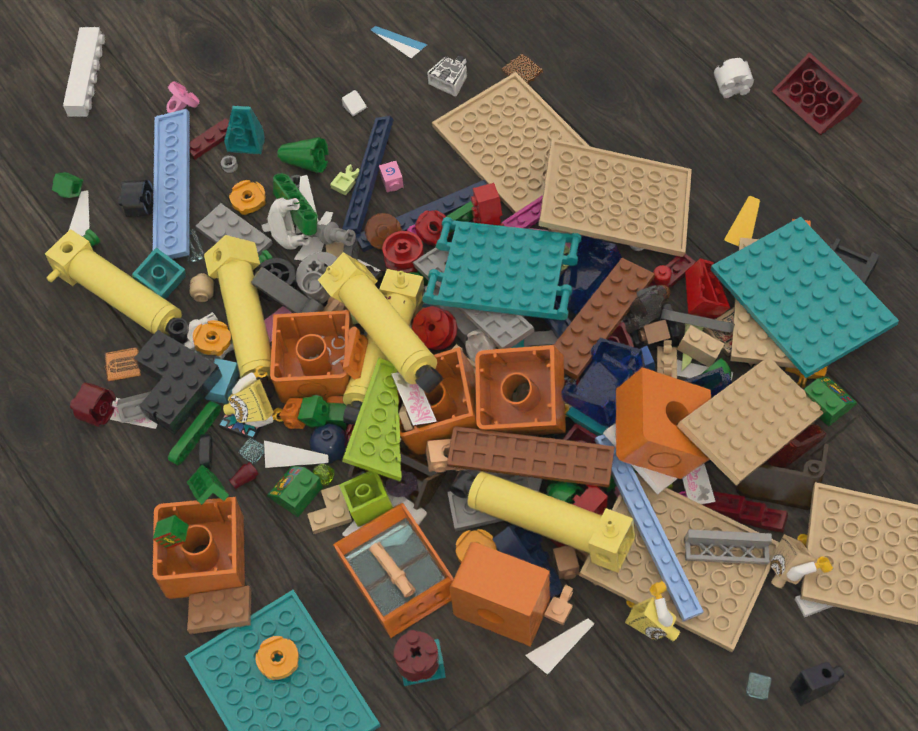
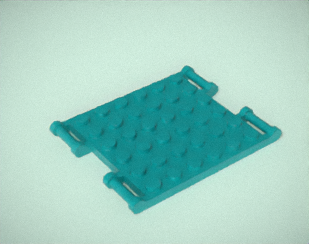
[422,217,582,320]

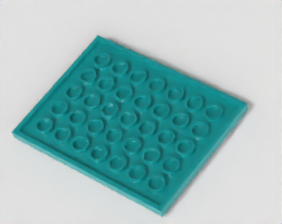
[711,217,899,378]
[185,590,380,731]

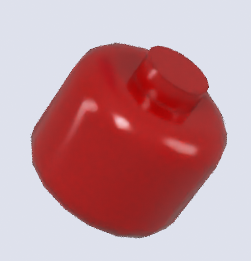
[653,265,672,287]

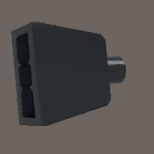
[789,662,844,706]

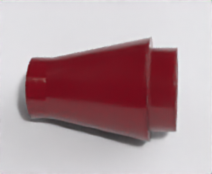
[229,461,259,489]

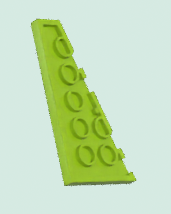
[342,358,402,481]

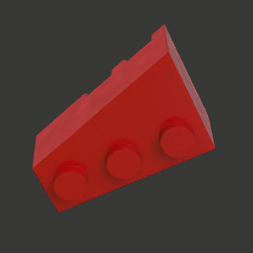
[471,182,504,226]
[685,258,730,319]
[549,485,608,548]

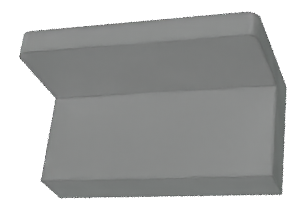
[117,392,157,423]

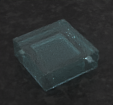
[238,437,265,464]
[745,672,772,700]

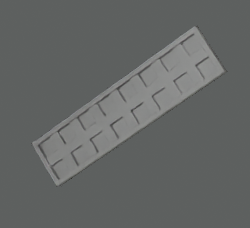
[413,247,534,349]

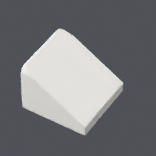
[342,90,367,116]

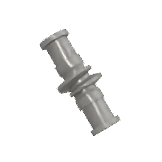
[309,222,356,246]

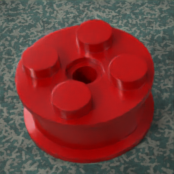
[412,306,457,350]

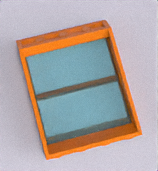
[333,503,454,638]

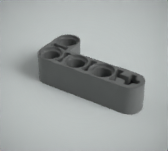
[251,267,325,313]

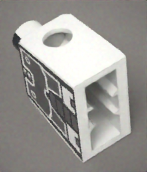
[428,56,467,97]

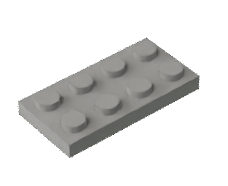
[196,203,273,256]
[447,476,529,531]

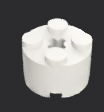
[714,58,754,98]

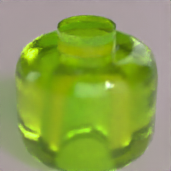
[313,463,335,486]

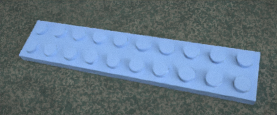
[153,109,190,259]

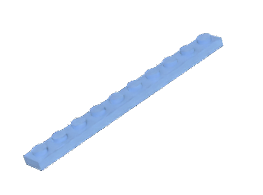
[595,434,704,621]

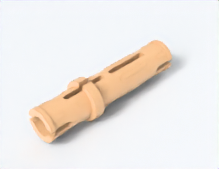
[369,542,416,598]

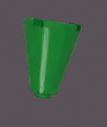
[277,137,329,173]

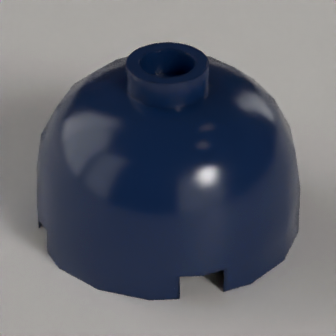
[309,423,349,464]

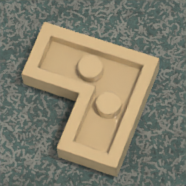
[307,484,352,534]

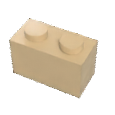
[677,325,724,367]

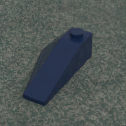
[492,524,563,598]

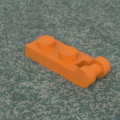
[342,327,368,380]

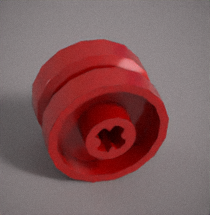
[382,231,424,273]

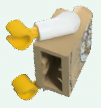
[770,534,833,589]

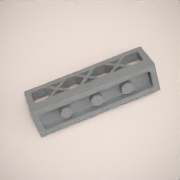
[685,529,772,565]

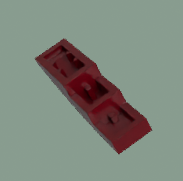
[701,491,788,533]

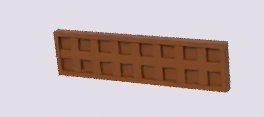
[554,258,655,380]
[447,426,615,487]

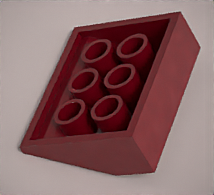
[772,53,863,135]

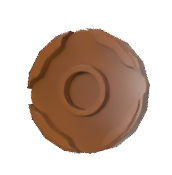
[365,213,402,249]

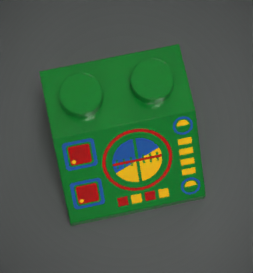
[804,377,857,427]
[267,466,323,517]

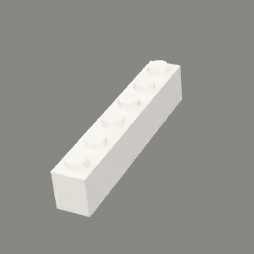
[63,27,105,117]

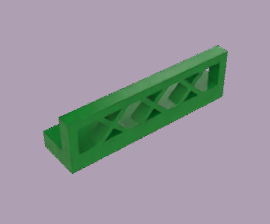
[187,464,229,505]

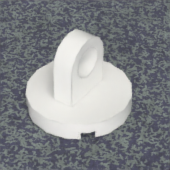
[465,329,497,362]

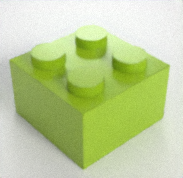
[339,471,394,527]

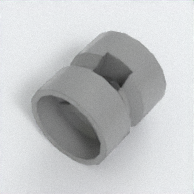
[301,271,330,304]

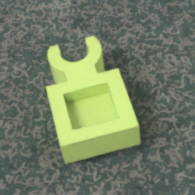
[330,165,360,196]

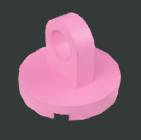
[166,82,199,113]

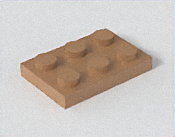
[187,586,252,634]

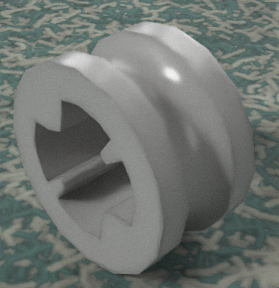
[221,155,238,173]

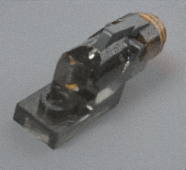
[625,285,670,334]

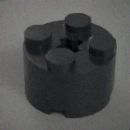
[118,180,154,217]

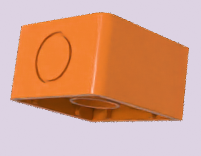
[270,310,354,403]
[475,345,566,436]
[397,347,482,455]
[616,367,711,479]
[153,497,245,599]
[450,542,550,647]

